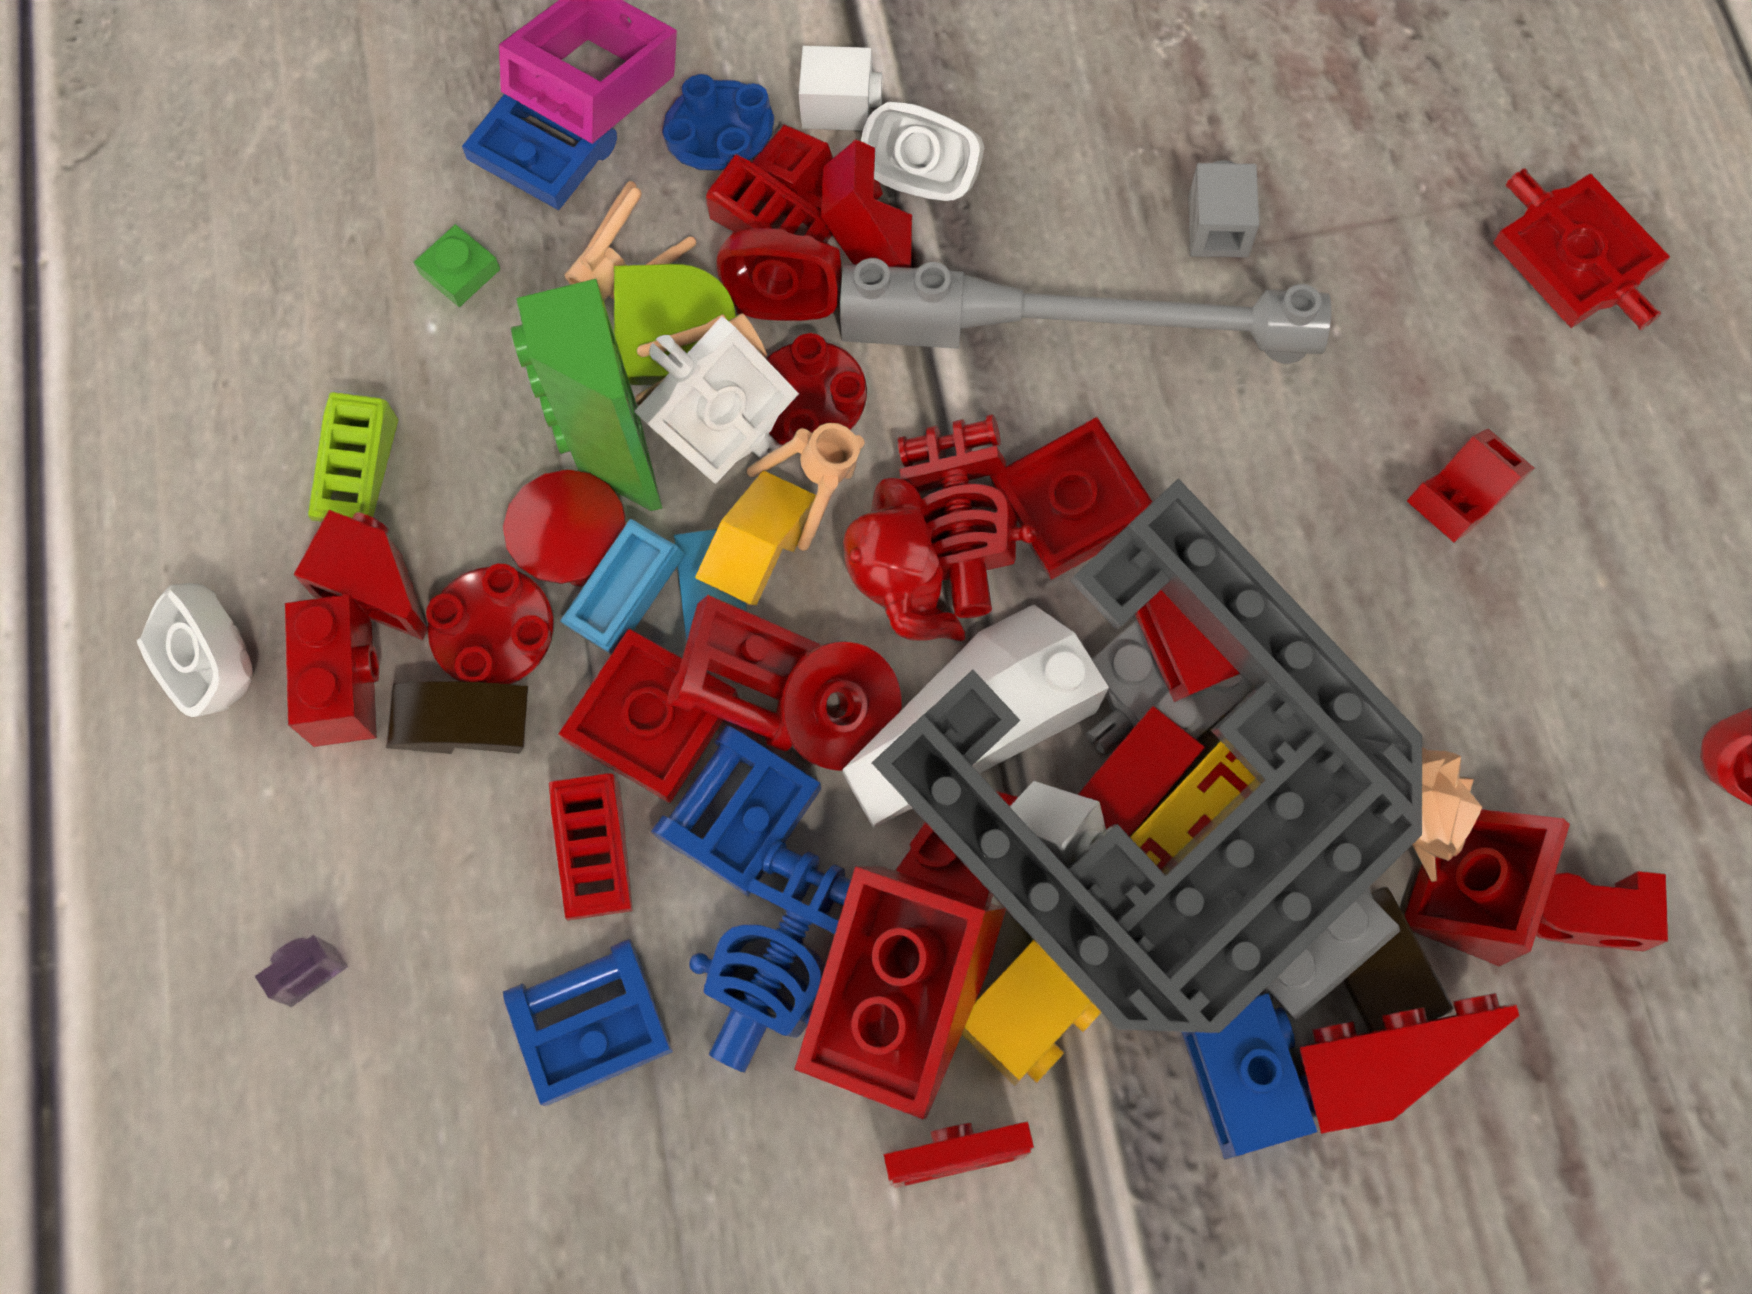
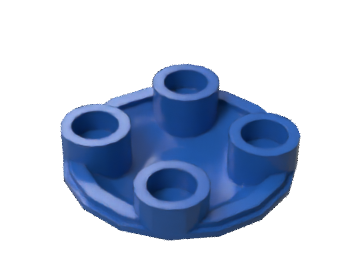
[662,74,775,171]

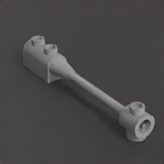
[840,258,1331,364]

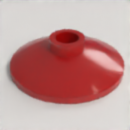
[781,641,902,771]

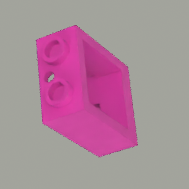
[499,0,677,144]

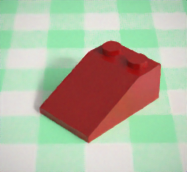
[794,866,1006,1120]

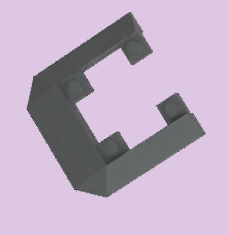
[871,478,1422,1033]

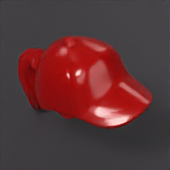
[843,478,965,642]

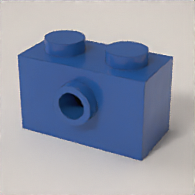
[1182,993,1318,1160]

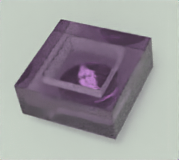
[255,935,348,1007]

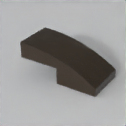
[386,681,528,754]

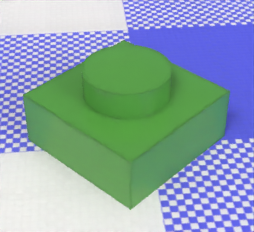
[413,224,501,307]

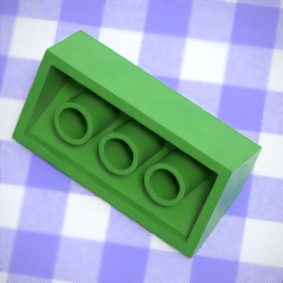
[511,279,663,511]

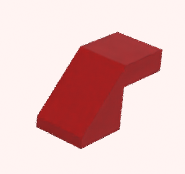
[821,139,912,268]
[1406,428,1535,543]

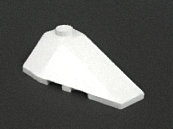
[843,604,1109,828]

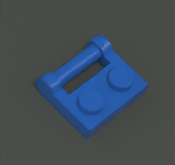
[462,94,617,210]
[651,725,821,896]
[503,939,673,1107]

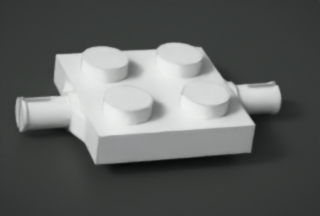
[634,316,799,484]

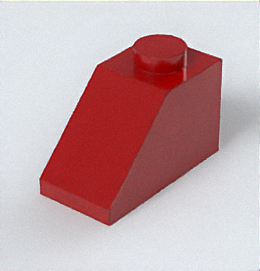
[293,510,428,640]

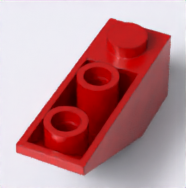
[1299,993,1520,1134]

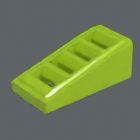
[308,392,399,522]

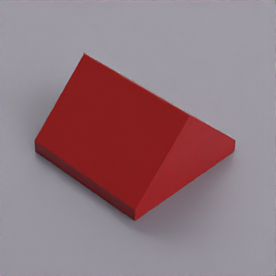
[1404,809,1570,967]

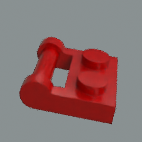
[668,595,820,752]

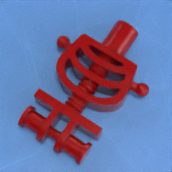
[898,414,1039,618]

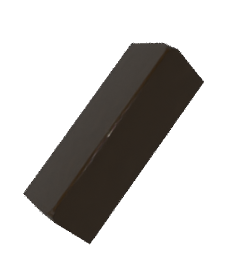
[1343,887,1454,1032]

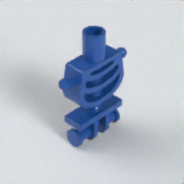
[689,840,851,1073]

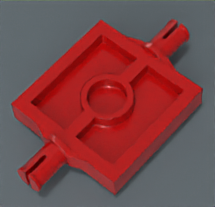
[1493,168,1670,331]

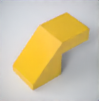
[695,470,816,606]

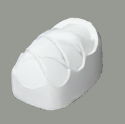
[861,102,985,201]
[136,583,253,717]

